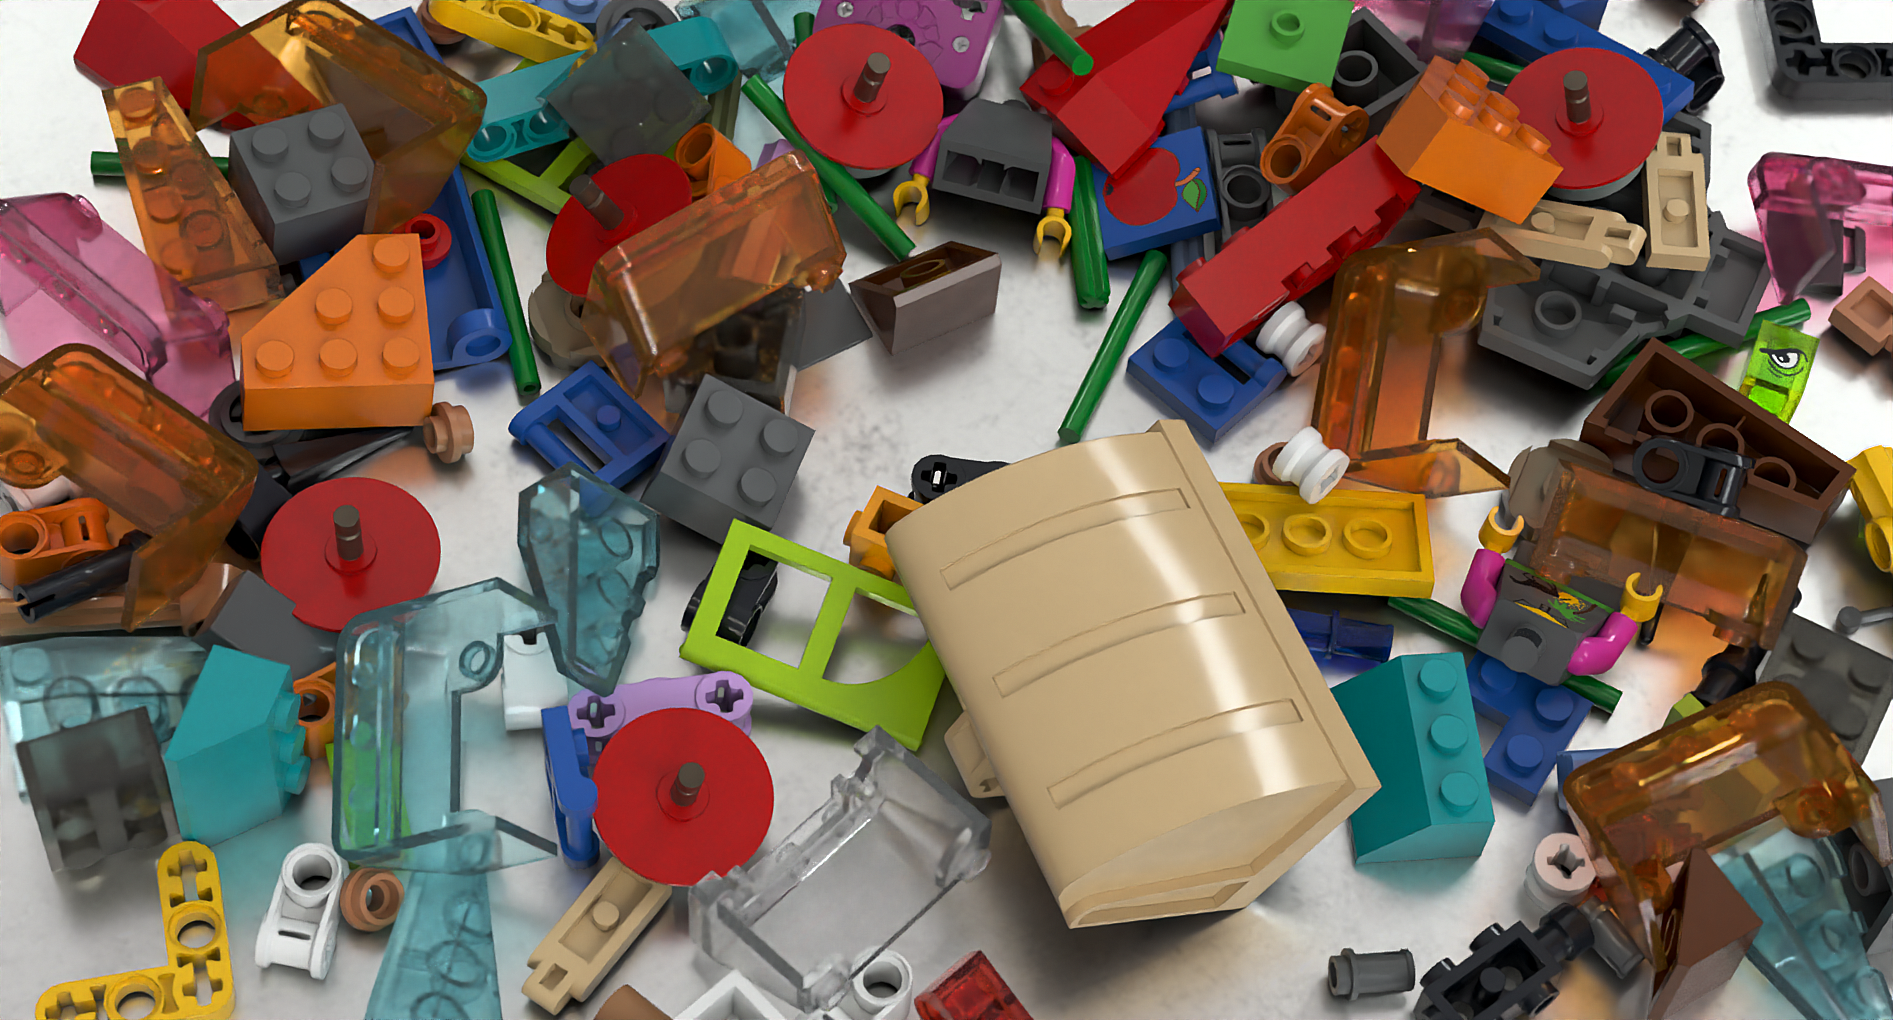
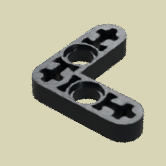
[1753,0,1893,100]

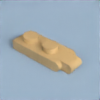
[1641,132,1710,272]
[1476,199,1646,269]
[521,855,672,1015]

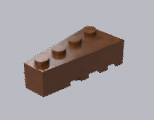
[1579,337,1857,544]

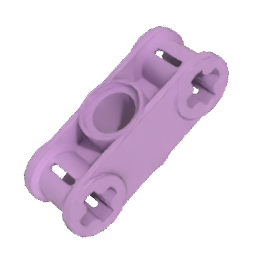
[567,671,753,767]

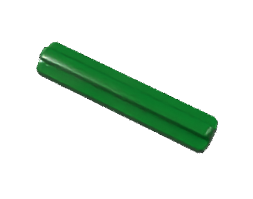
[1065,155,1111,309]

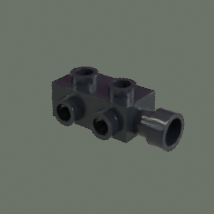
[1413,903,1595,1020]

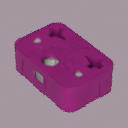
[812,0,1005,101]

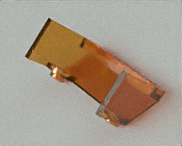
[188,0,487,235]
[579,149,847,400]
[1310,227,1541,499]
[0,343,259,633]
[1526,458,1809,652]
[1563,681,1893,973]

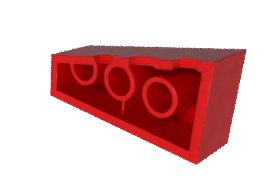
[1168,134,1422,359]

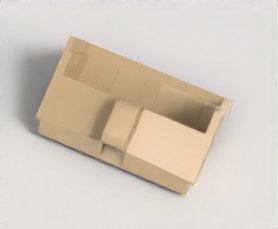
[884,419,1382,929]

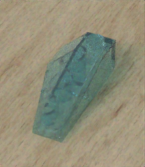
[517,461,660,698]
[0,637,210,798]
[1709,798,1893,1020]
[364,848,502,1020]

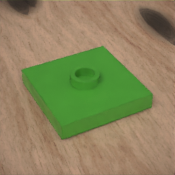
[1215,0,1355,93]

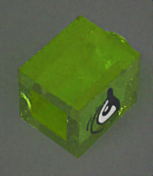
[1736,319,1820,425]

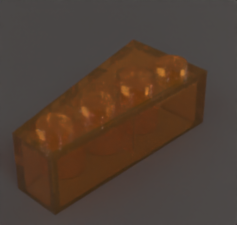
[101,76,285,327]

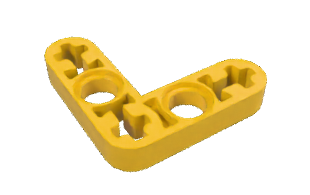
[428,0,595,63]
[34,841,236,1020]

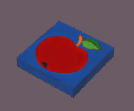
[1091,126,1222,261]

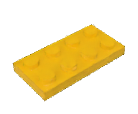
[1218,482,1435,599]

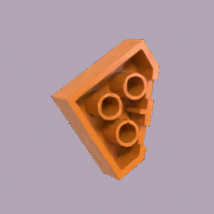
[1376,55,1563,225]
[239,233,435,431]

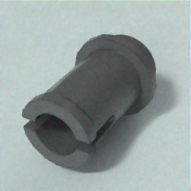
[1578,895,1651,980]
[1328,948,1416,1001]

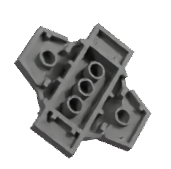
[1412,111,1782,390]

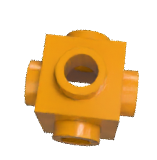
[843,485,924,586]

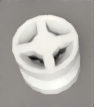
[1256,301,1331,377]
[1272,426,1350,504]
[1524,832,1598,911]

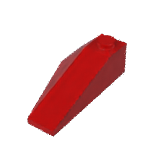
[73,0,325,131]
[1019,0,1234,181]

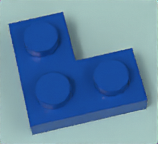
[1466,650,1594,807]

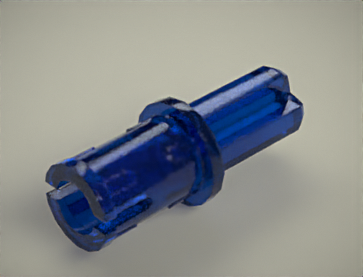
[1286,608,1394,664]

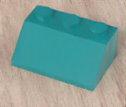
[163,644,311,848]
[1330,652,1495,864]

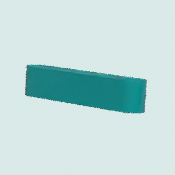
[449,16,738,162]

